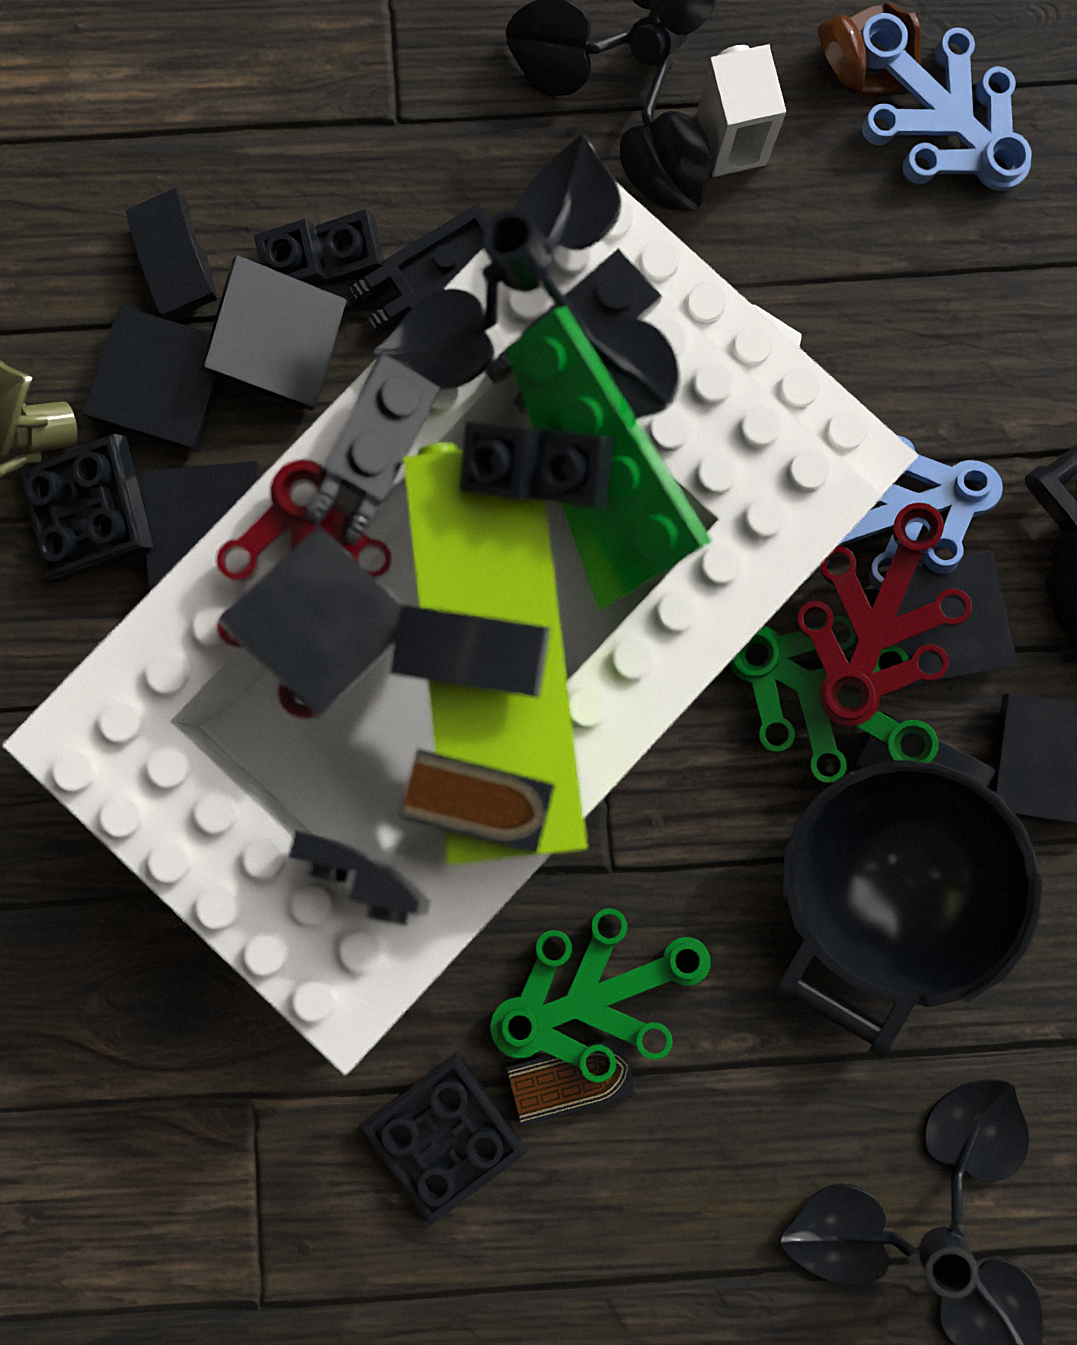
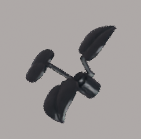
[505,0,716,210]
[373,134,681,420]
[780,1079,1043,1345]

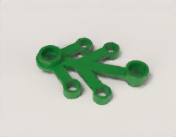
[729,616,938,783]
[490,908,711,1083]

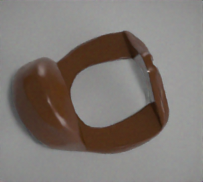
[817,3,921,96]

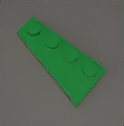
[505,307,712,611]

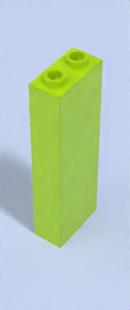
[403,443,587,865]

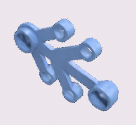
[861,13,1031,191]
[813,436,1003,591]

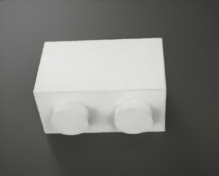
[697,44,786,177]

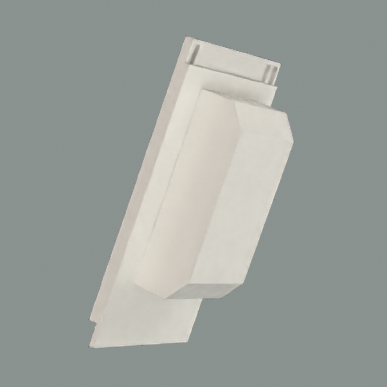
[2,182,919,1075]

